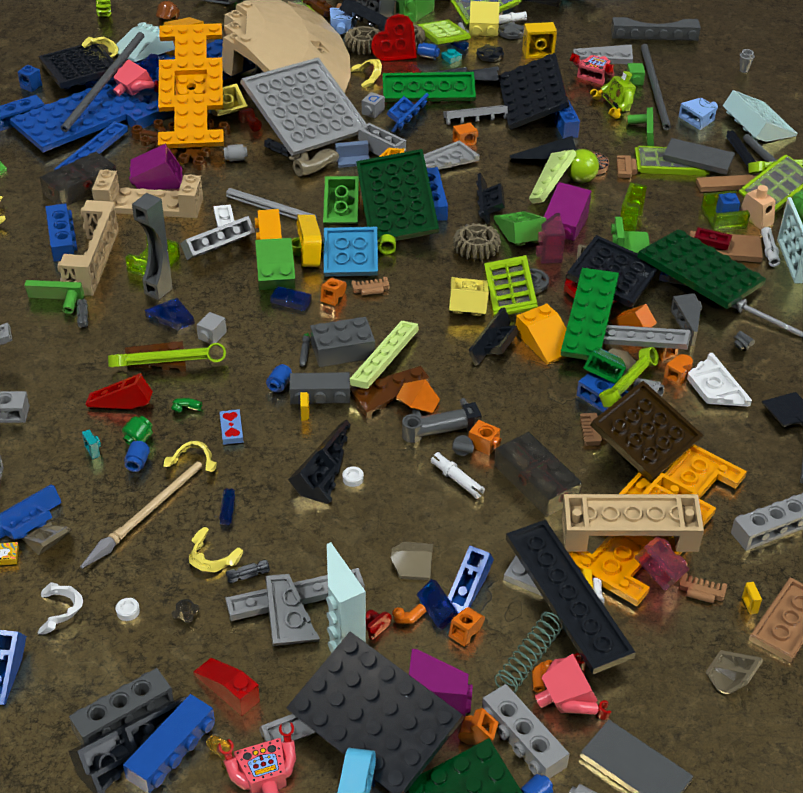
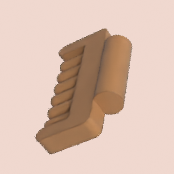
[617,155,637,178]
[351,277,389,296]
[580,413,605,446]
[679,572,727,604]

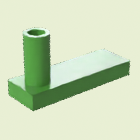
[628,107,654,146]
[25,280,84,314]

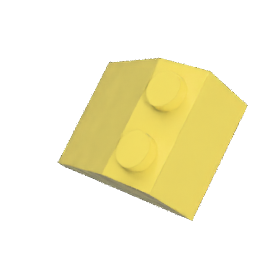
[449,277,489,316]

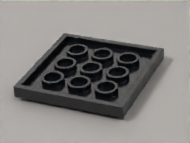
[566,235,659,308]

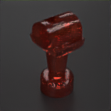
[238,107,262,132]

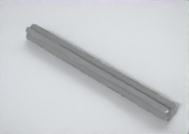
[226,188,317,220]

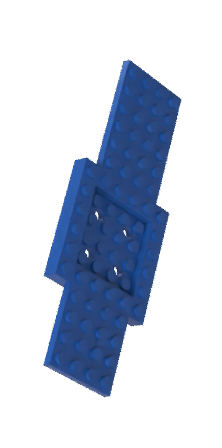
[10,39,256,152]

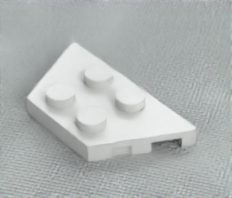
[687,352,752,407]

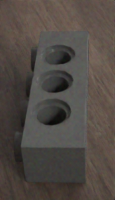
[69,668,174,744]

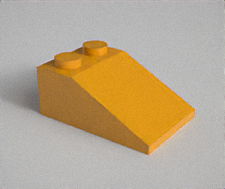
[515,304,567,365]

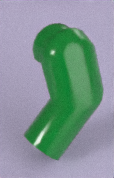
[171,398,202,412]

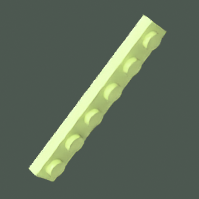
[350,321,419,389]

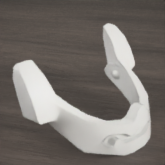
[38,582,83,635]

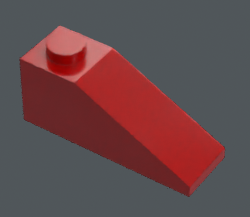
[85,373,153,409]
[193,658,260,716]

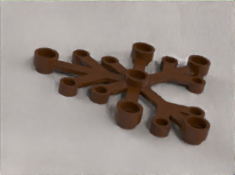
[131,119,231,171]

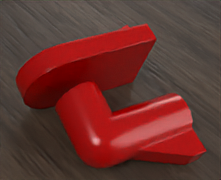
[366,609,392,640]

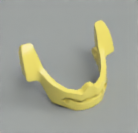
[82,36,119,58]
[350,59,382,88]
[163,441,217,472]
[189,527,243,573]

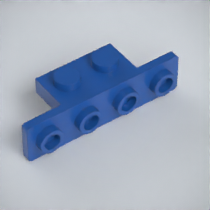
[386,93,429,133]
[0,484,61,540]

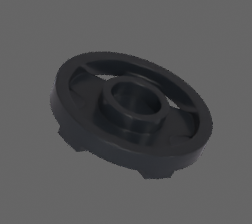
[476,44,504,62]

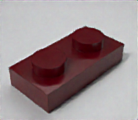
[694,227,732,251]

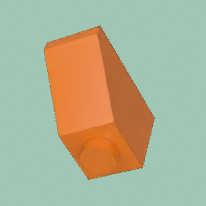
[611,304,657,328]

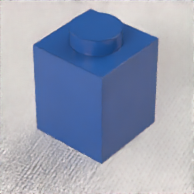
[716,193,740,221]

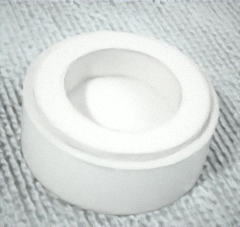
[343,467,364,487]
[116,598,140,621]

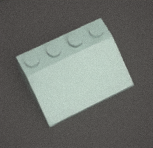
[111,22,175,62]
[723,90,798,142]
[777,197,803,283]
[326,542,366,653]

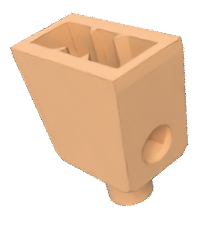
[738,185,776,230]

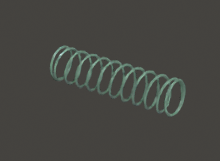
[494,612,563,693]

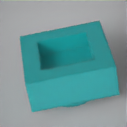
[441,48,462,64]
[82,429,101,459]

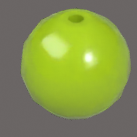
[566,149,599,183]

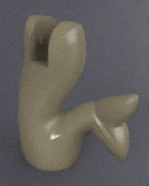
[289,149,339,176]

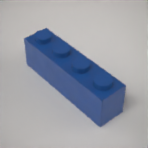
[123,694,215,793]

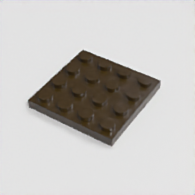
[590,381,704,482]

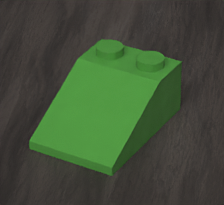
[396,0,435,23]
[323,176,360,224]
[493,211,548,246]
[255,238,295,290]

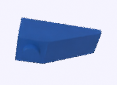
[443,545,494,614]
[0,630,27,705]

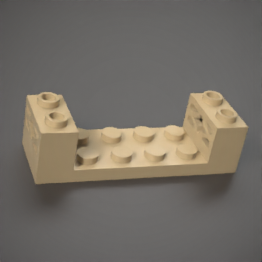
[92,169,203,218]
[57,200,118,296]
[562,494,704,552]

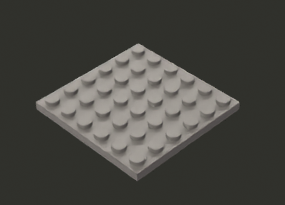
[240,57,366,156]

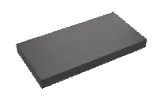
[662,138,735,175]
[580,720,694,793]

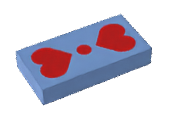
[219,409,244,445]

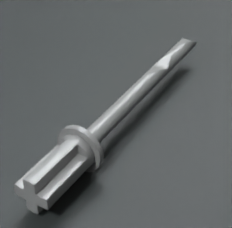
[731,299,803,338]

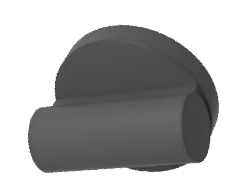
[733,331,755,351]
[452,435,474,456]

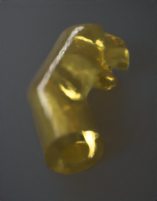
[206,735,233,769]

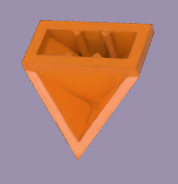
[396,379,440,415]

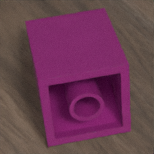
[129,143,182,190]
[544,182,591,241]
[409,649,473,723]

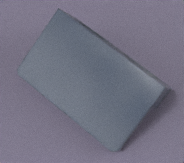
[335,140,370,168]

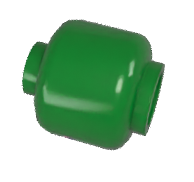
[122,416,153,445]

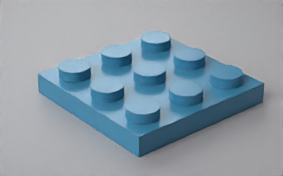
[324,227,378,277]

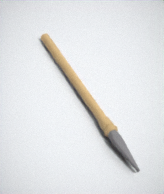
[80,461,203,568]

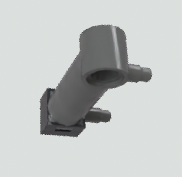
[402,398,482,443]

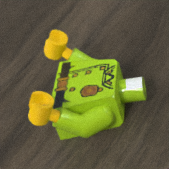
[590,71,636,119]

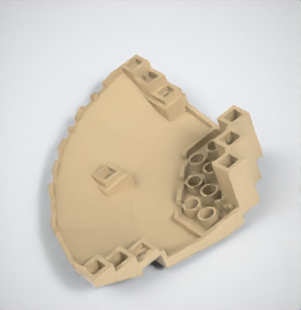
[222,0,351,93]

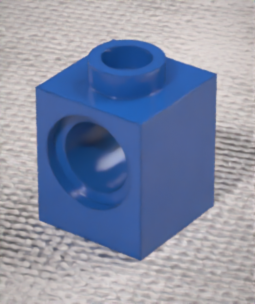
[18,65,42,92]

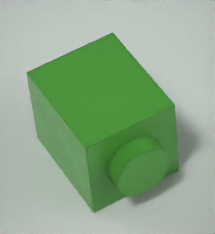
[627,63,645,86]

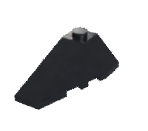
[509,136,577,162]

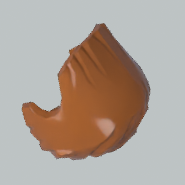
[156,1,180,20]

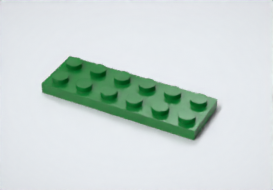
[382,72,476,102]
[561,268,619,360]

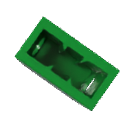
[583,347,626,384]

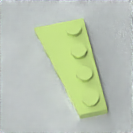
[529,150,576,204]

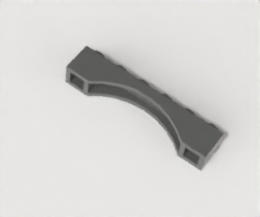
[611,17,701,41]
[132,193,173,300]

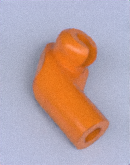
[392,604,427,624]
[532,659,553,693]

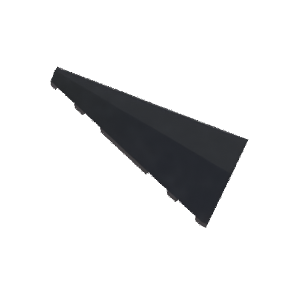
[435,66,501,84]
[288,420,351,504]
[68,696,186,793]

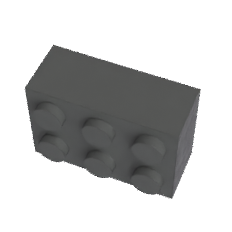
[310,317,375,367]

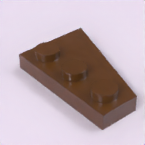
[125,341,186,372]

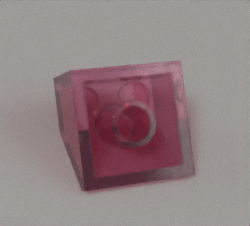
[536,213,566,264]
[634,536,689,591]

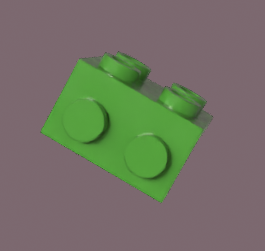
[611,217,650,253]

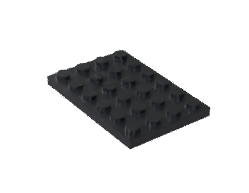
[38,44,117,89]
[499,53,570,130]
[286,632,464,793]

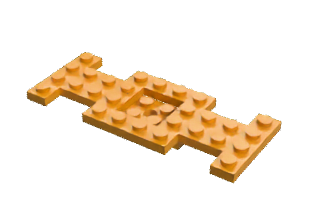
[158,23,224,148]
[568,445,747,606]

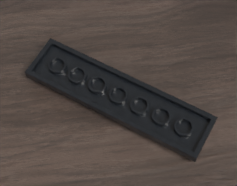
[506,519,636,674]

